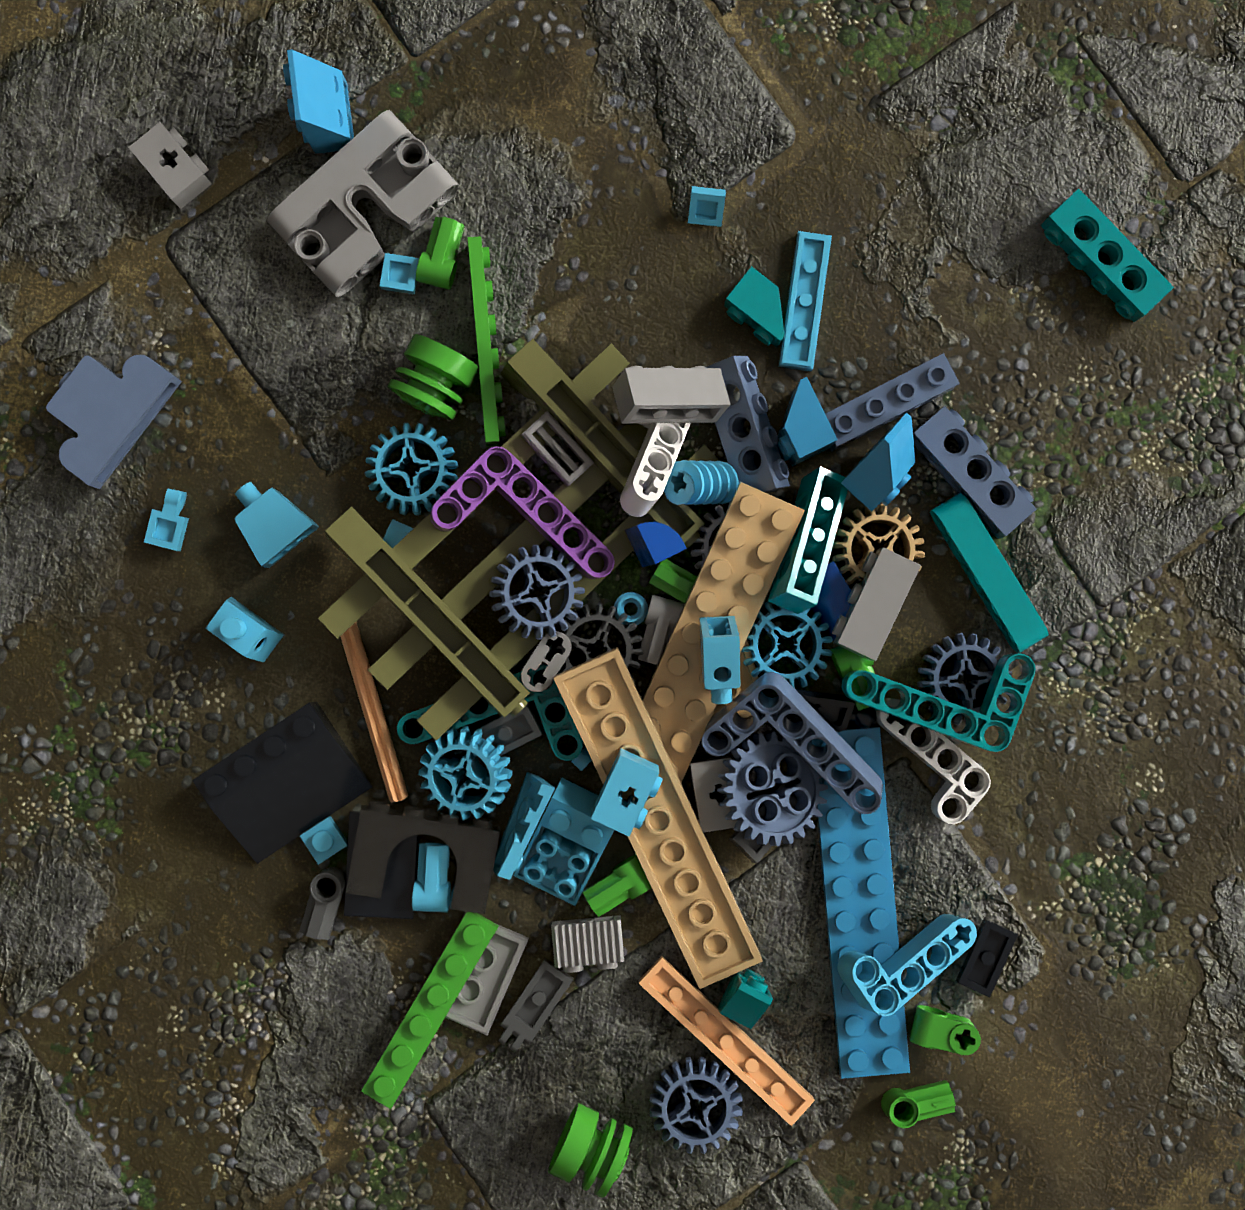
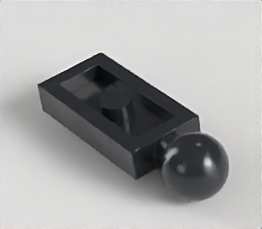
[786,689,877,732]

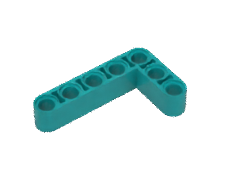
[841,653,1036,752]
[397,664,583,761]

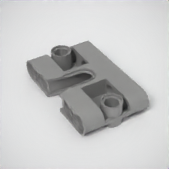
[267,110,460,297]

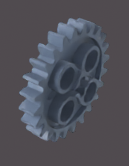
[717,732,828,846]

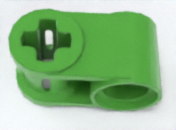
[909,1005,981,1055]

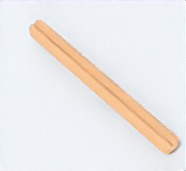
[340,622,408,803]

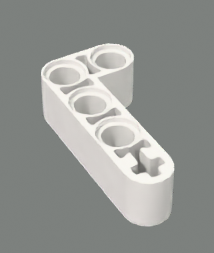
[620,423,691,517]
[875,698,991,824]

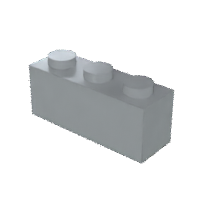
[612,366,730,424]
[832,547,921,661]

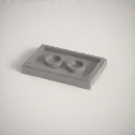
[445,911,529,1035]

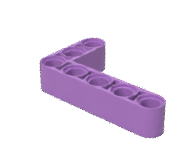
[430,446,615,579]

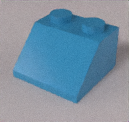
[777,377,838,466]
[841,412,915,512]

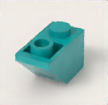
[724,266,785,347]
[718,969,773,1029]

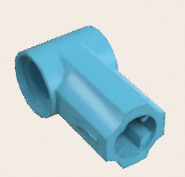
[412,842,451,913]

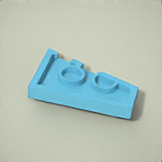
[491,772,555,880]

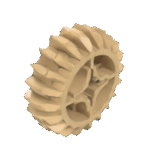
[832,504,925,586]

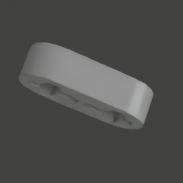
[521,631,572,692]

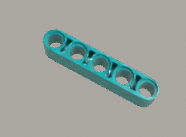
[930,493,1049,653]

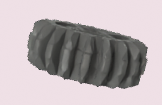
[550,603,643,679]

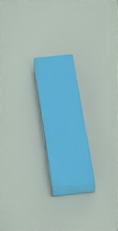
[778,231,832,371]

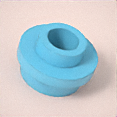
[614,592,648,626]

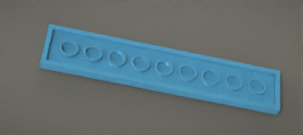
[811,727,910,1079]

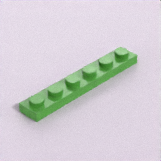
[467,236,506,447]
[361,908,499,1109]

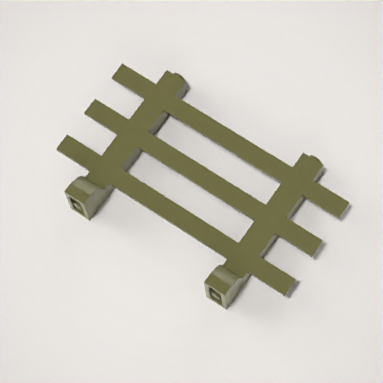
[318,339,720,741]

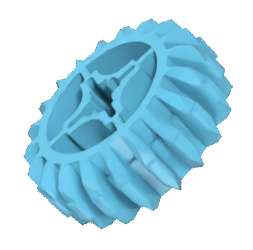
[365,423,458,516]
[741,602,832,688]
[418,726,513,820]

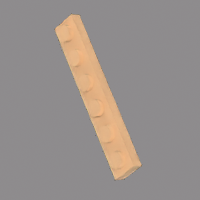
[638,956,815,1126]

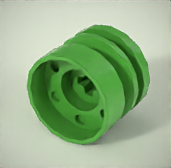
[387,334,479,420]
[548,1102,633,1198]

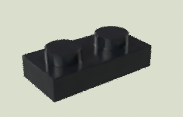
[956,918,1018,998]

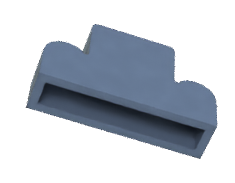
[46,355,182,489]

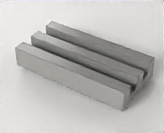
[521,411,594,487]

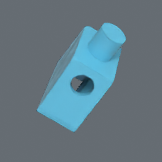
[234,482,319,568]
[206,597,284,662]
[699,616,741,704]

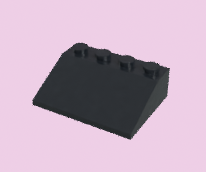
[192,702,373,864]

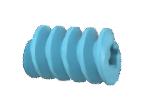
[664,460,739,505]

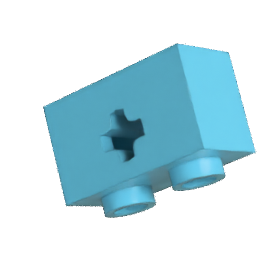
[590,748,663,837]

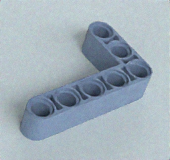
[702,672,883,814]

